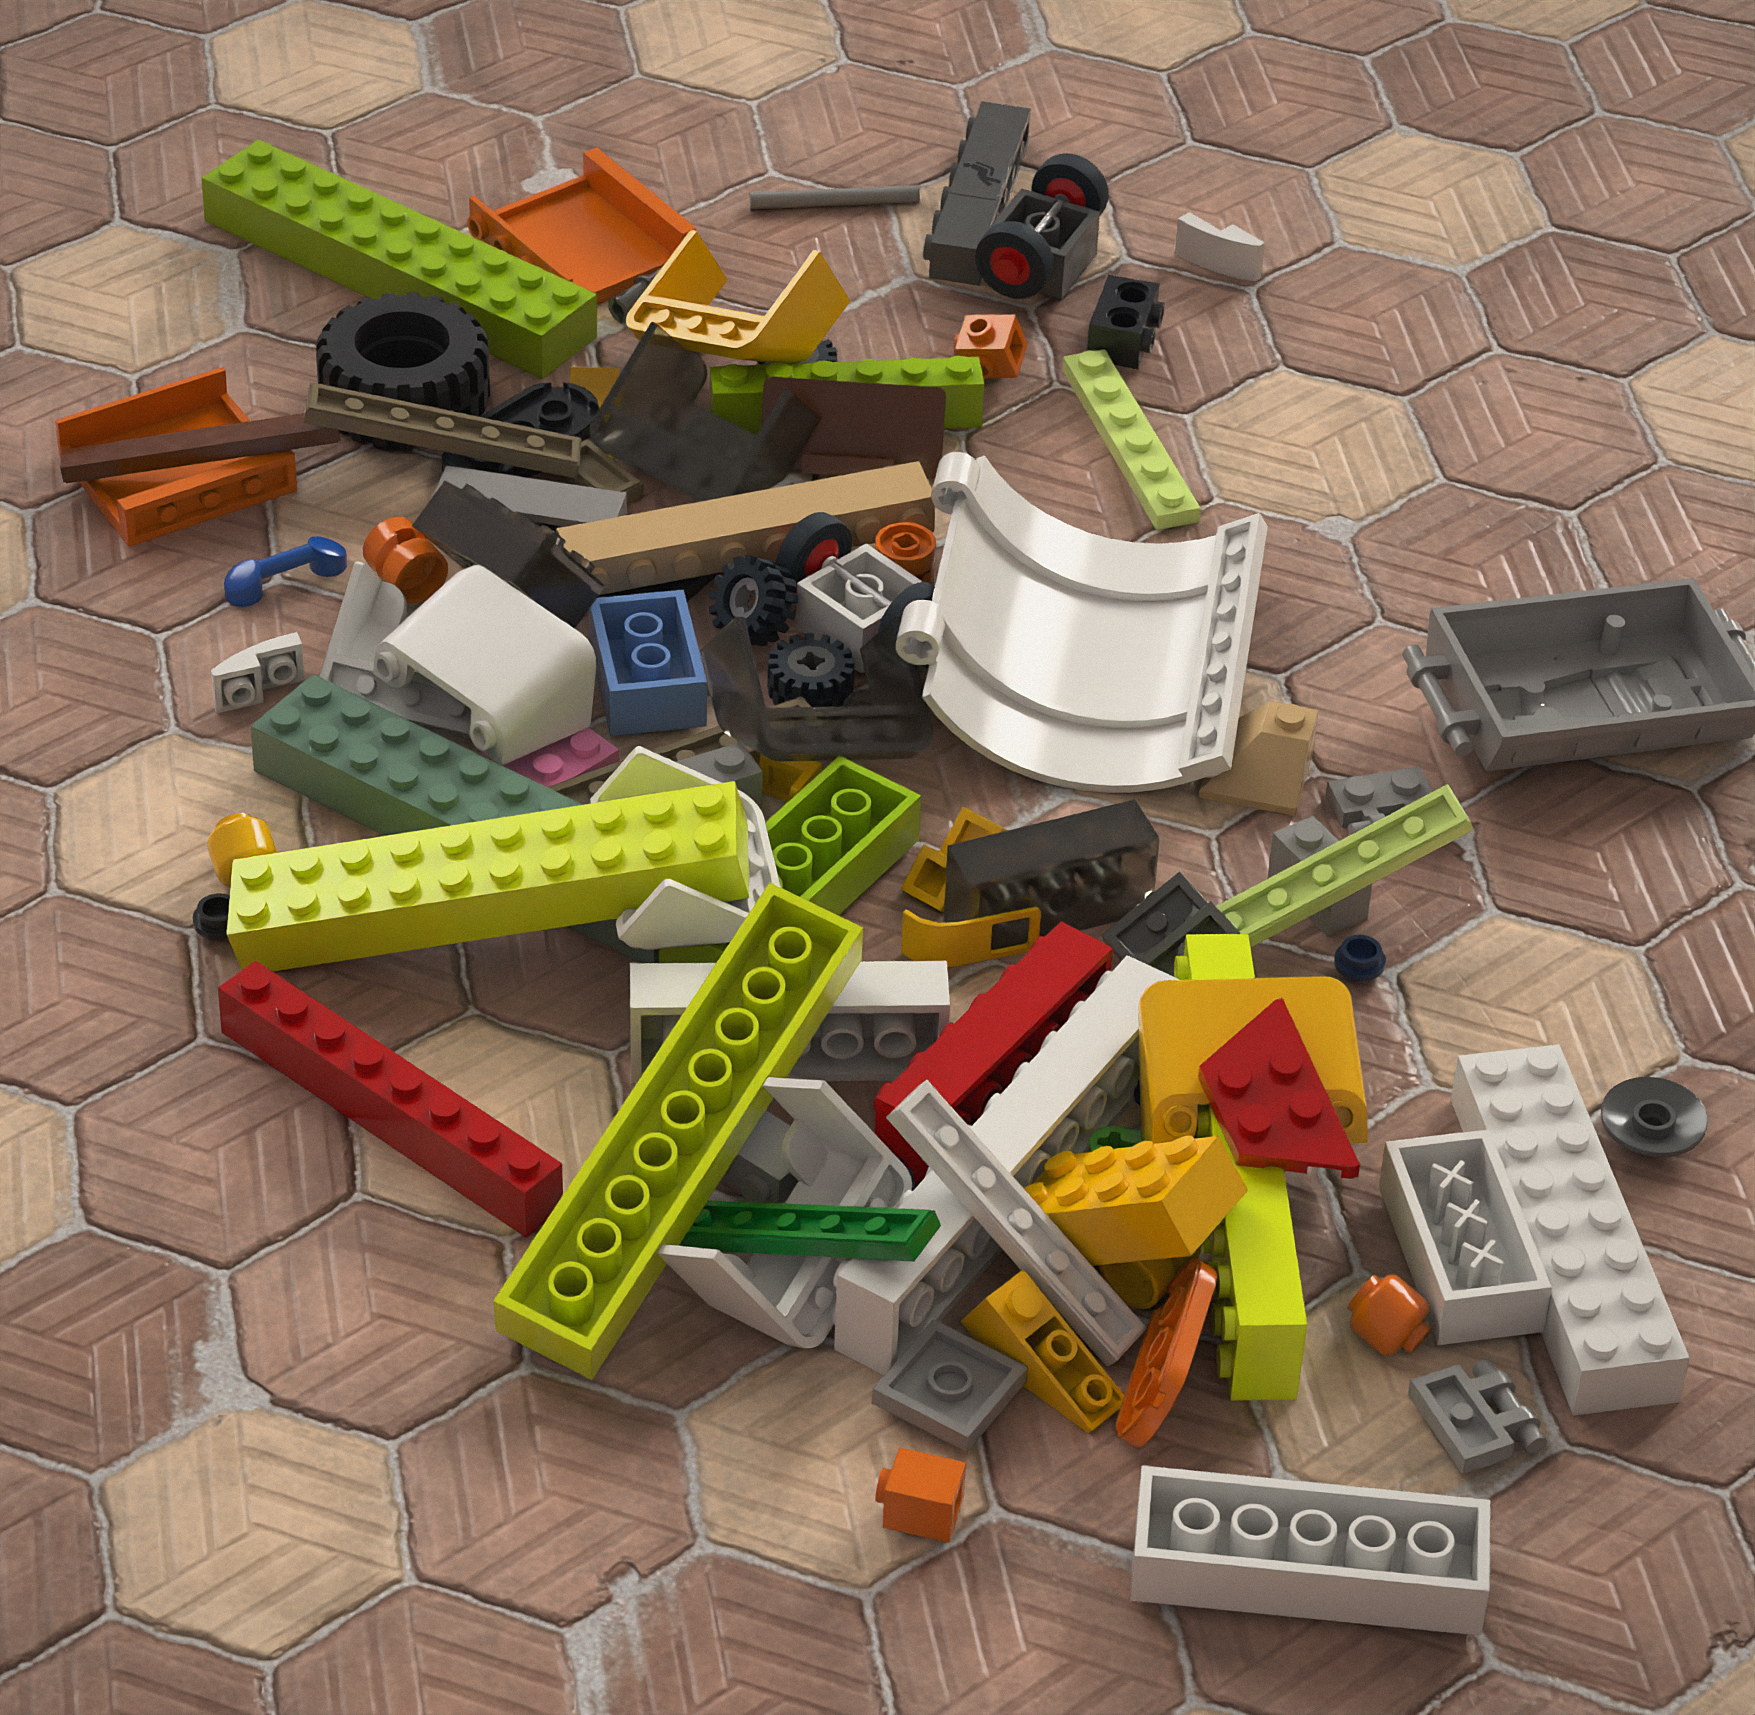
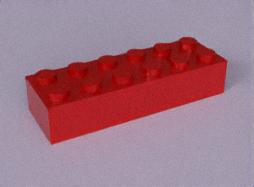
[873,921,1113,1188]

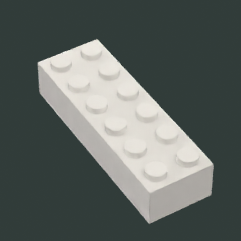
[630,961,950,1083]
[1130,1466,1490,1636]

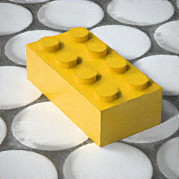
[1024,1136,1248,1266]

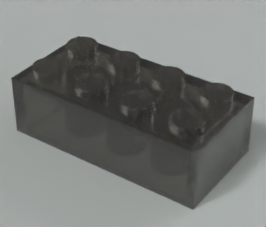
[412,481,606,629]
[943,799,1160,950]

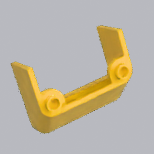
[626,230,850,364]

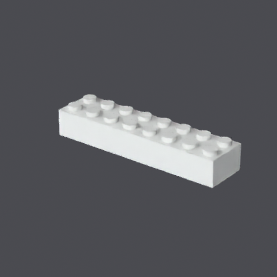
[1451,1044,1690,1416]

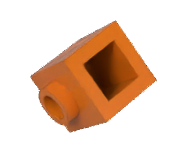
[875,1447,966,1543]

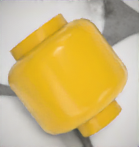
[207,813,278,887]

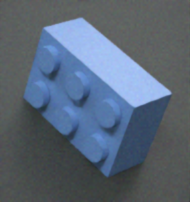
[588,590,707,736]

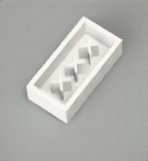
[1379,1129,1552,1345]

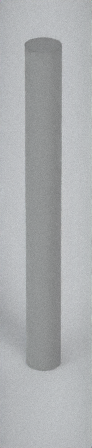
[749,185,920,210]

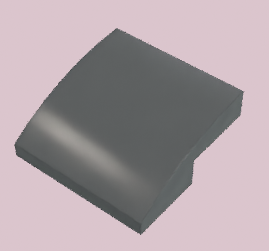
[1102,871,1241,977]

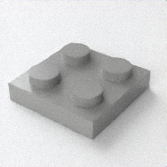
[872,1319,1028,1452]

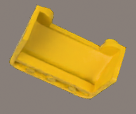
[1138,976,1368,1144]

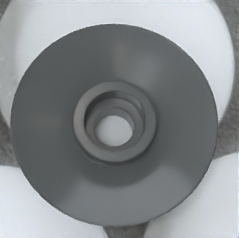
[1601,1077,1708,1157]

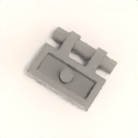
[1326,766,1433,836]
[1408,1359,1547,1474]

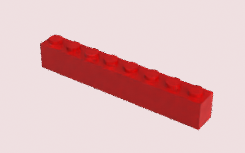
[218,961,563,1238]

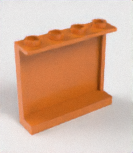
[467,147,697,305]
[55,367,297,547]

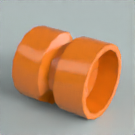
[363,517,448,603]
[875,522,936,585]

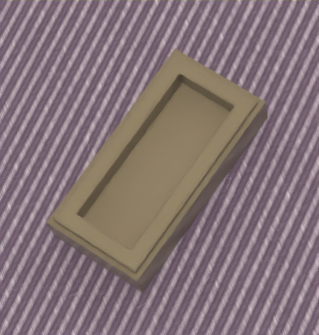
[560,439,644,504]

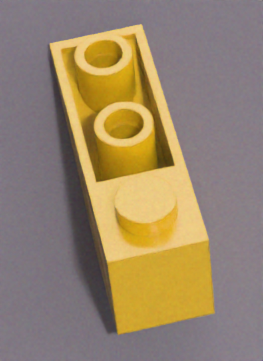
[960,1269,1124,1434]

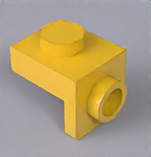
[760,744,822,802]

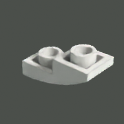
[1175,212,1265,281]
[211,632,305,713]

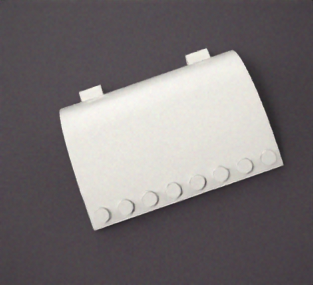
[896,452,1268,793]

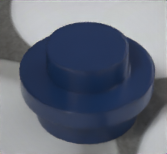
[1334,935,1386,982]

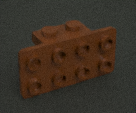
[759,377,946,481]

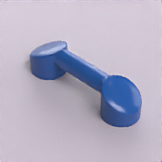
[224,536,347,607]

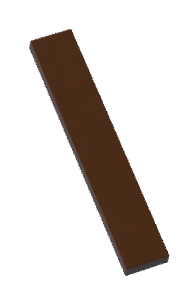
[60,413,340,484]

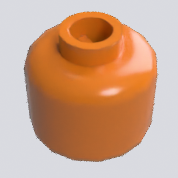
[1347,1274,1432,1357]

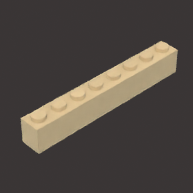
[557,461,935,600]

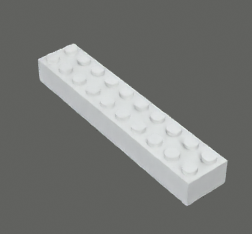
[832,955,1180,1375]

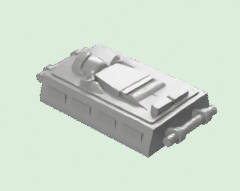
[1402,578,1755,772]

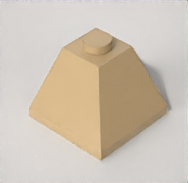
[1199,701,1318,816]

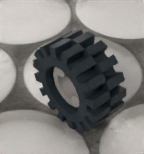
[709,555,798,646]

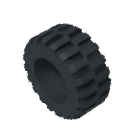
[316,292,490,450]

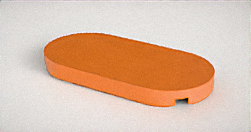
[1115,1259,1218,1448]

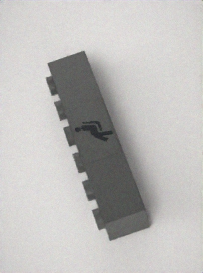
[923,101,1031,286]

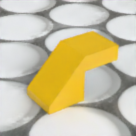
[901,807,1010,913]

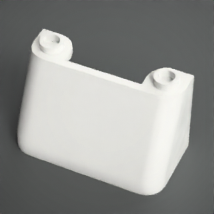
[374,565,596,765]

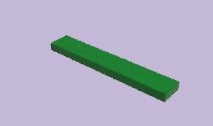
[679,1200,941,1261]

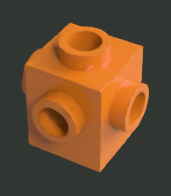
[953,314,1028,379]

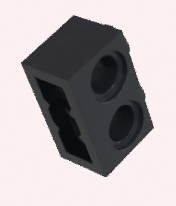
[1087,275,1165,369]

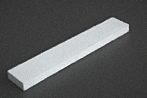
[886,1080,1147,1367]

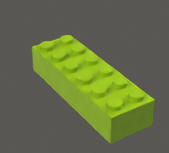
[659,755,921,963]

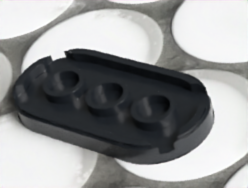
[441,382,601,478]

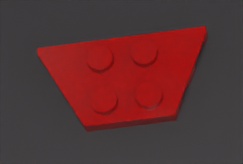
[1198,998,1360,1179]

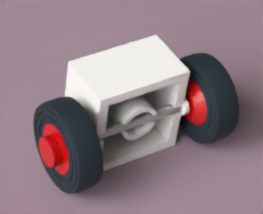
[776,512,935,673]

